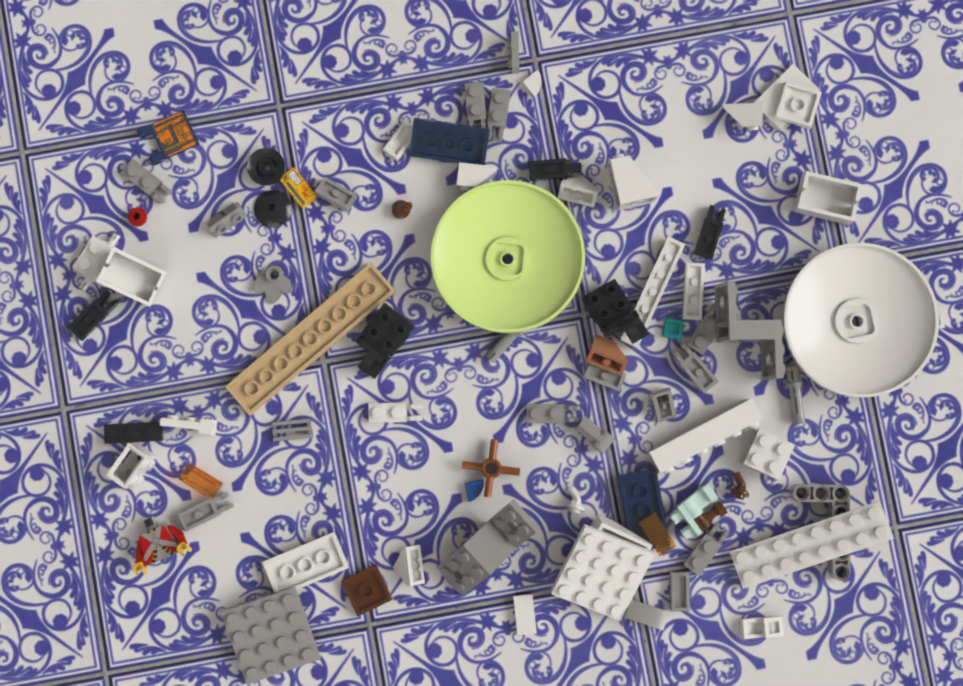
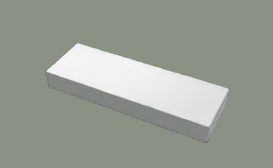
[682,262,705,321]

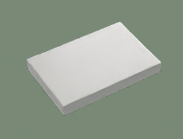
[754,64,820,131]

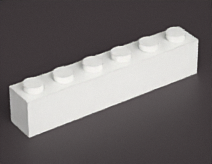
[647,398,763,475]

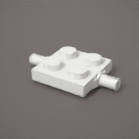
[72,233,120,291]

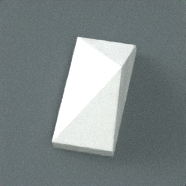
[557,175,599,207]
[393,545,425,586]

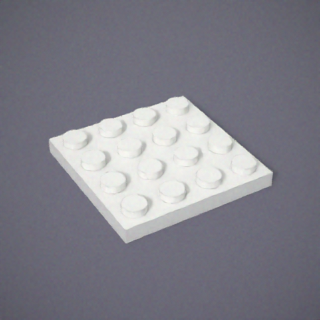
[550,524,655,621]

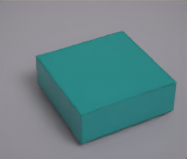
[661,318,684,340]

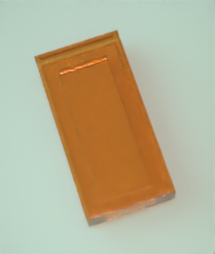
[179,463,223,499]
[638,512,676,556]

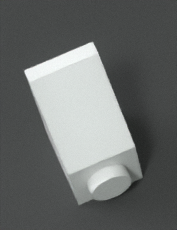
[723,103,763,130]
[457,162,497,192]

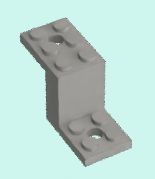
[715,281,786,380]
[437,499,540,596]

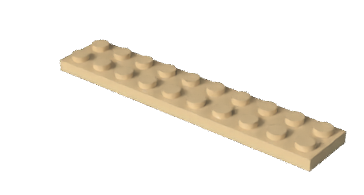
[225,262,396,416]

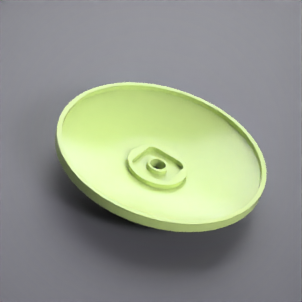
[431,180,585,333]

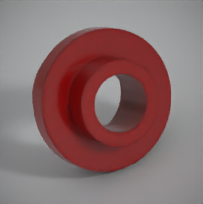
[128,207,147,227]

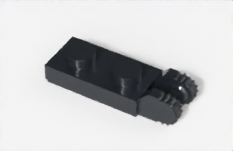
[693,205,726,260]
[68,291,119,341]

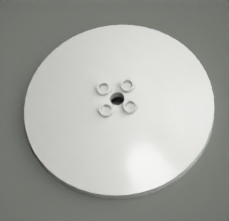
[782,243,939,398]

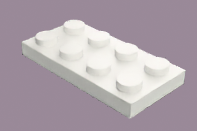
[262,532,349,592]

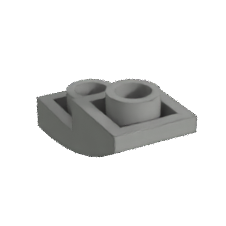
[624,600,669,631]

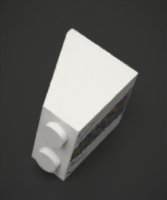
[607,154,659,211]

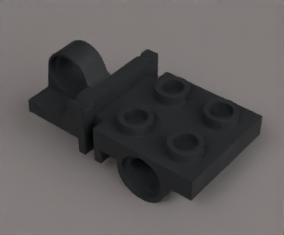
[582,279,649,344]
[354,303,415,379]

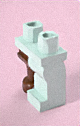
[669,483,728,539]

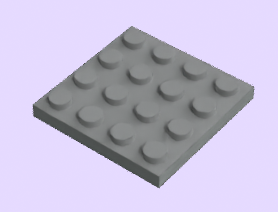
[220,585,321,685]

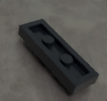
[104,422,164,444]

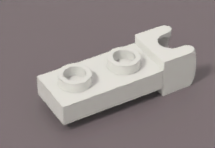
[160,415,217,435]

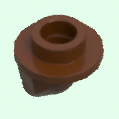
[392,200,412,219]
[730,472,749,500]

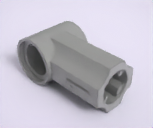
[575,416,615,454]

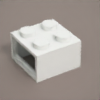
[740,428,795,480]
[106,443,157,489]

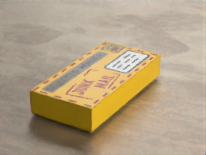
[280,167,318,209]

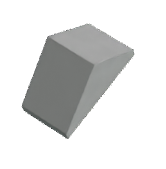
[648,387,676,423]

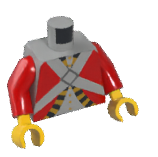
[132,516,192,576]

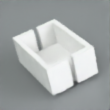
[793,171,863,225]
[96,247,167,307]

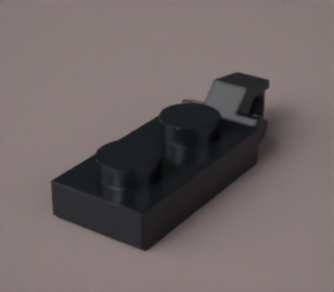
[528,158,582,181]

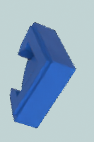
[465,479,484,502]

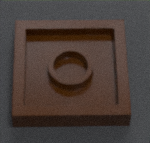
[341,564,393,617]

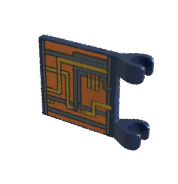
[137,110,200,165]

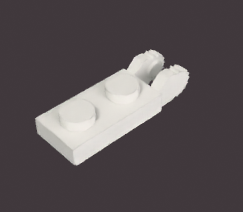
[368,403,422,423]

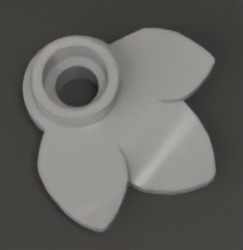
[253,265,292,304]

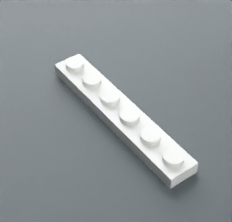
[620,236,685,348]

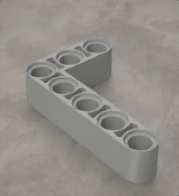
[789,484,850,581]

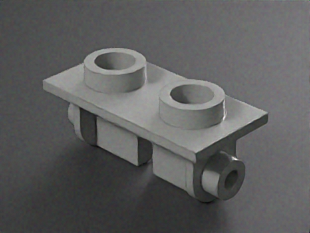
[207,202,248,237]

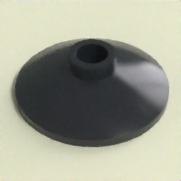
[247,148,285,186]
[254,190,292,228]

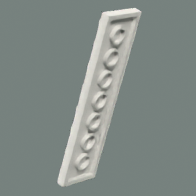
[729,501,894,589]

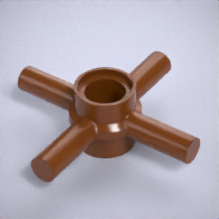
[462,439,520,498]

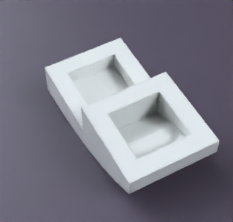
[740,616,784,639]

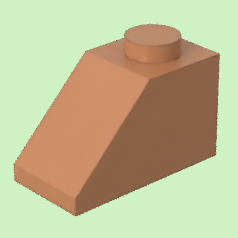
[586,334,628,376]

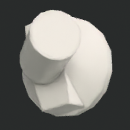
[566,487,585,514]

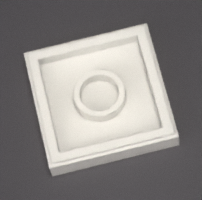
[774,81,822,129]

